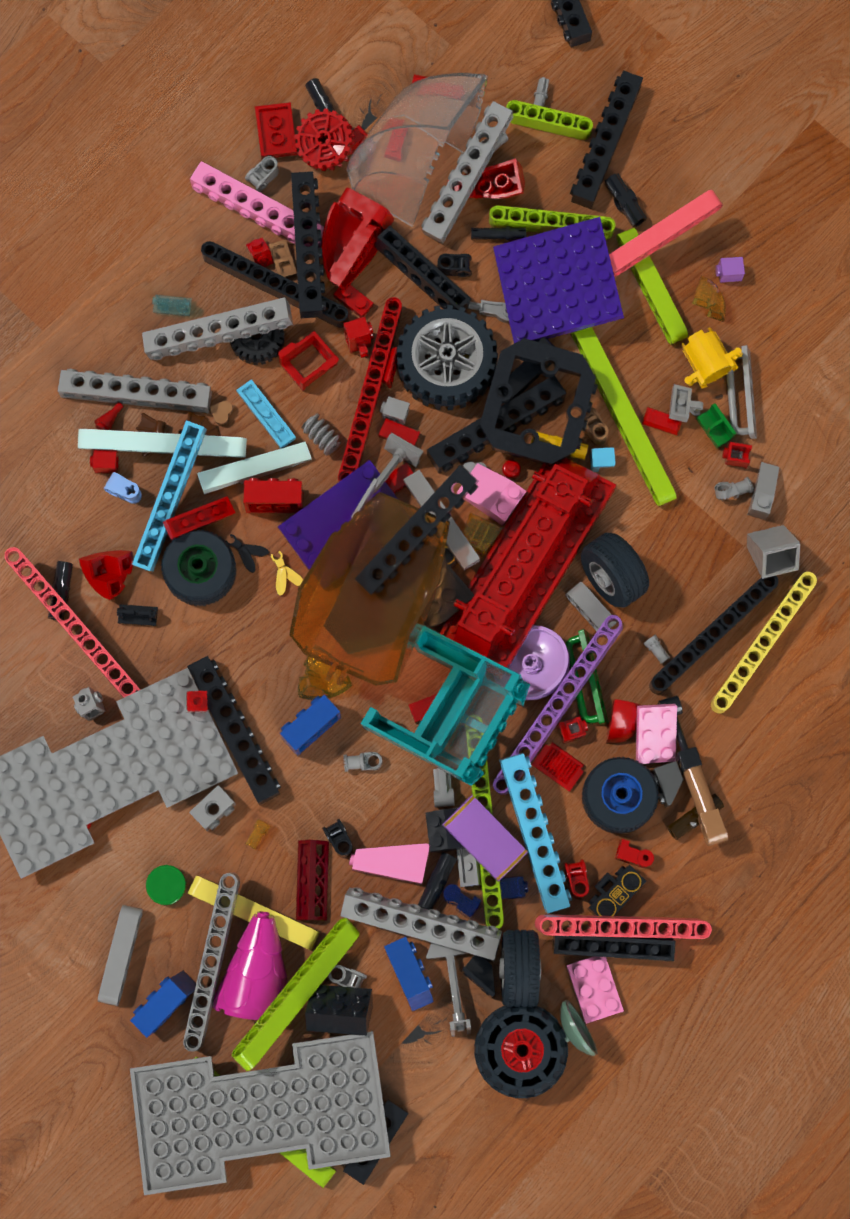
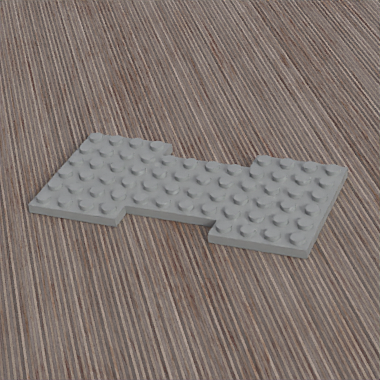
[0,668,238,879]
[130,1031,391,1195]

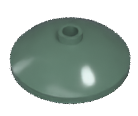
[560,1000,598,1056]

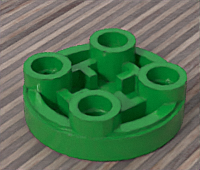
[146,865,187,905]

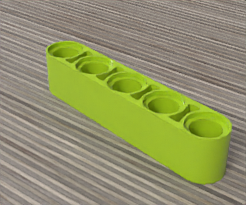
[506,100,593,140]

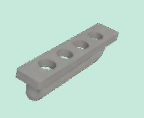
[726,345,757,439]

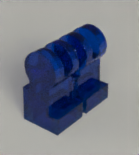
[444,884,481,920]

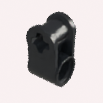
[437,254,472,277]
[322,819,353,858]

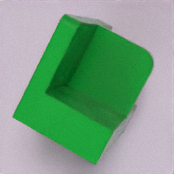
[696,403,736,449]

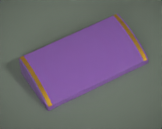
[442,795,528,881]

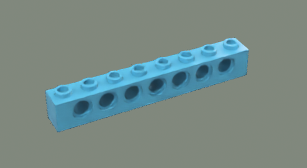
[132,420,207,572]
[499,753,572,913]

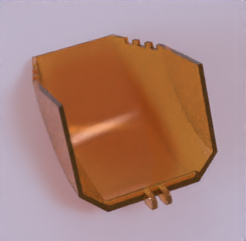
[289,492,450,686]

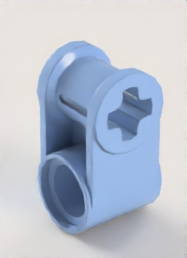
[103,472,142,504]

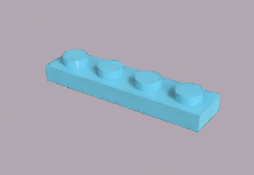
[236,379,296,449]

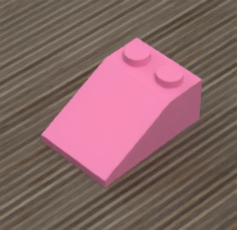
[456,463,526,526]

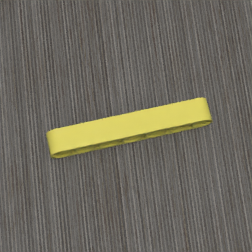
[188,875,320,951]

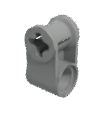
[245,156,279,192]
[328,965,367,988]

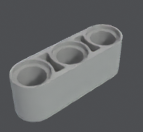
[566,582,617,632]

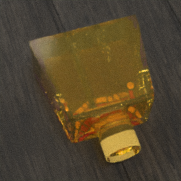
[463,512,503,556]

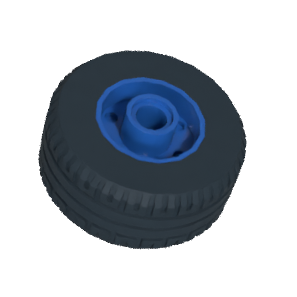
[582,757,659,834]

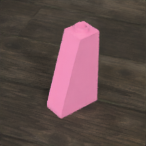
[349,843,430,885]

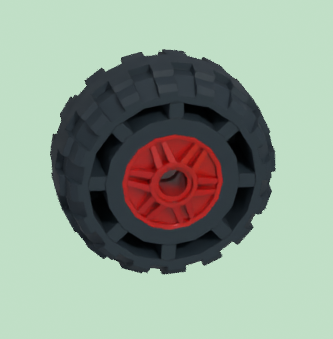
[474,1006,568,1099]

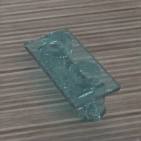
[152,295,192,316]

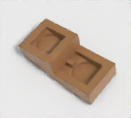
[268,239,297,277]

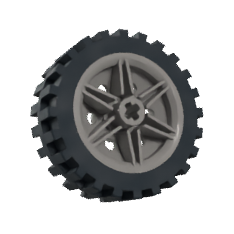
[397,305,498,410]

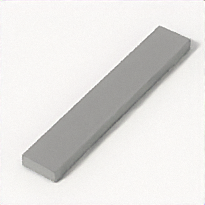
[403,470,480,571]

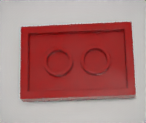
[255,102,297,159]

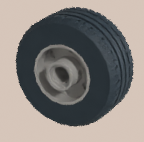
[581,533,649,608]
[499,930,541,1008]

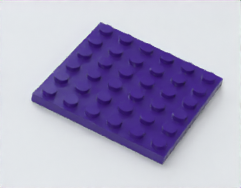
[493,217,624,343]

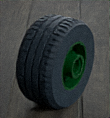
[161,530,237,606]

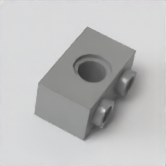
[189,785,236,831]

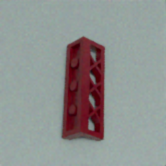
[296,839,329,921]

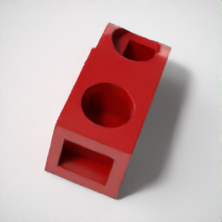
[614,839,654,868]

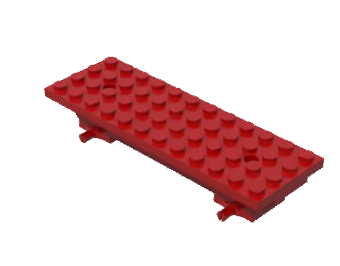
[439,458,617,679]

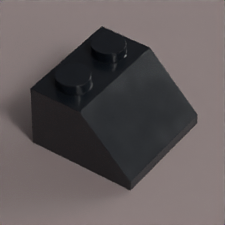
[425,808,465,853]

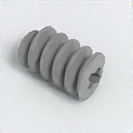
[301,413,341,456]

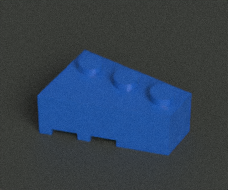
[384,937,434,1012]
[130,970,196,1038]

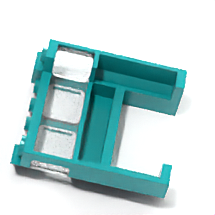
[360,624,530,786]

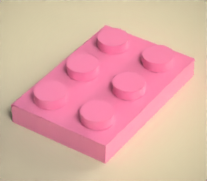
[636,704,677,764]
[566,956,624,1024]

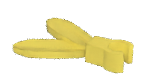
[271,551,305,596]

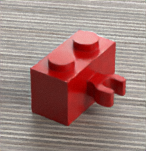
[343,317,374,358]

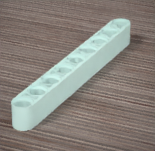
[78,429,247,458]

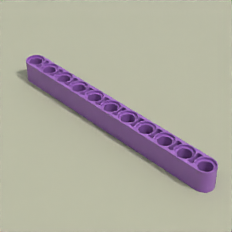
[493,615,623,795]

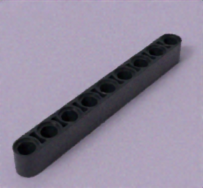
[201,241,349,328]
[649,576,779,694]

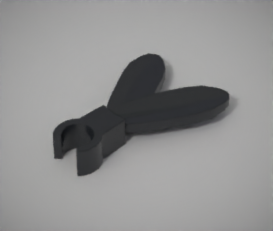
[225,534,269,573]

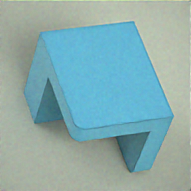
[590,448,616,472]

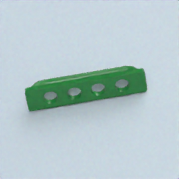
[565,629,609,725]

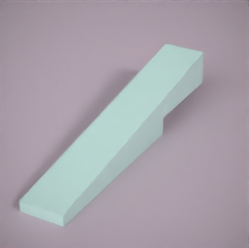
[197,442,312,495]

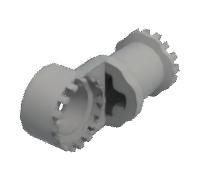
[714,477,754,500]
[343,752,383,772]

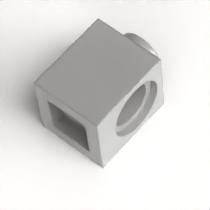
[380,396,410,425]

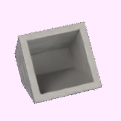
[747,525,800,579]

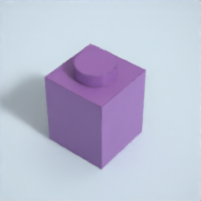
[716,257,745,283]

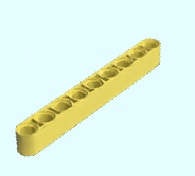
[711,572,817,714]

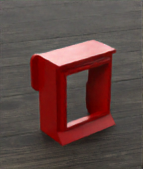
[278,331,339,391]

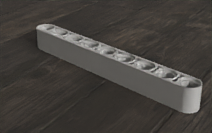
[183,872,240,1052]

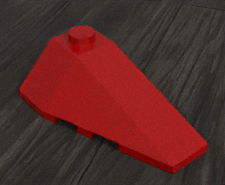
[448,158,525,199]

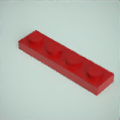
[163,496,236,540]

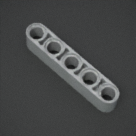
[98,905,143,1006]

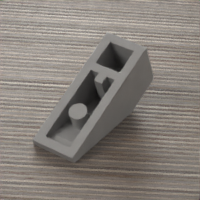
[747,462,779,520]

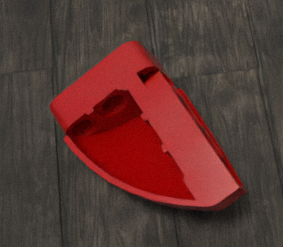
[322,187,395,290]

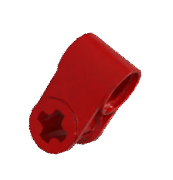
[564,859,589,899]

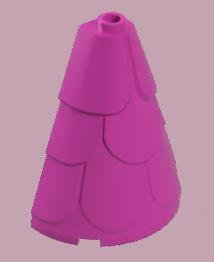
[212,911,287,1020]

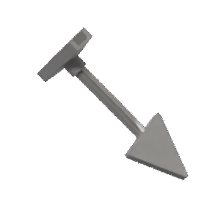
[351,433,424,519]
[426,925,471,1037]

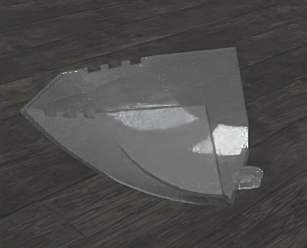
[346,73,488,227]

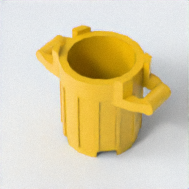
[682,328,743,389]

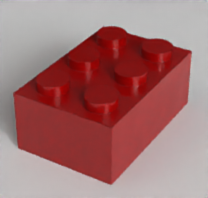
[243,478,304,513]

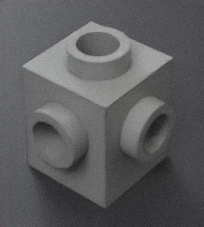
[73,687,106,721]

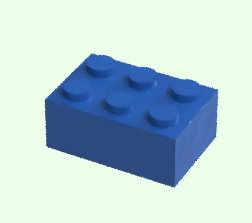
[280,694,341,756]

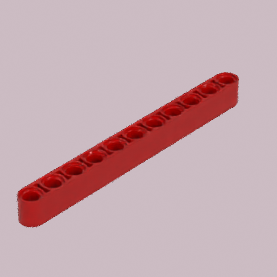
[338,297,402,482]

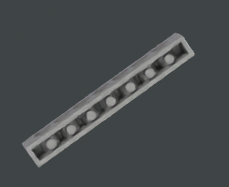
[421,101,514,244]
[142,297,293,360]
[58,369,212,413]
[340,887,502,960]

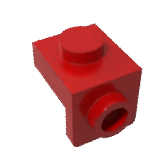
[246,237,274,267]

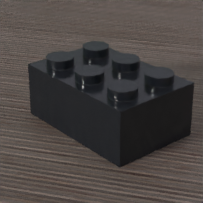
[305,985,373,1036]

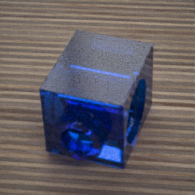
[500,877,528,900]

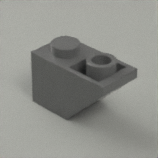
[652,761,683,808]

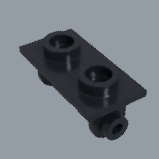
[117,604,158,626]

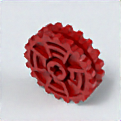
[294,108,356,172]

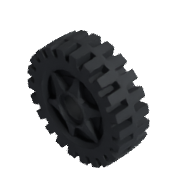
[230,315,285,365]

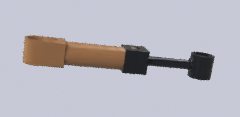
[658,696,728,846]

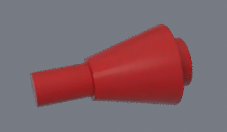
[95,402,124,430]

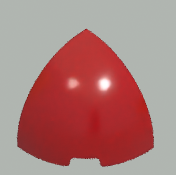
[79,550,133,600]
[606,699,643,744]

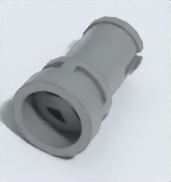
[643,634,671,664]

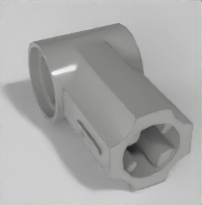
[433,768,454,808]

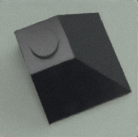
[461,955,495,998]

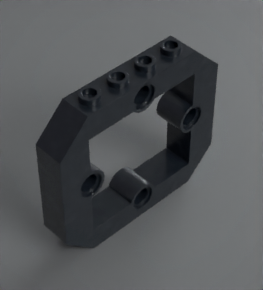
[479,338,598,466]

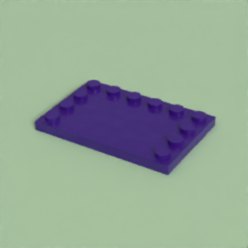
[278,460,411,589]

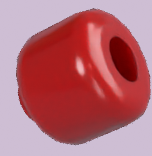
[502,460,521,480]

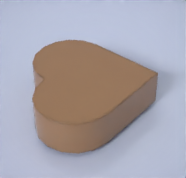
[209,401,233,426]

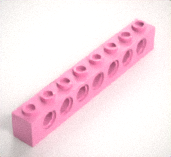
[190,161,324,247]

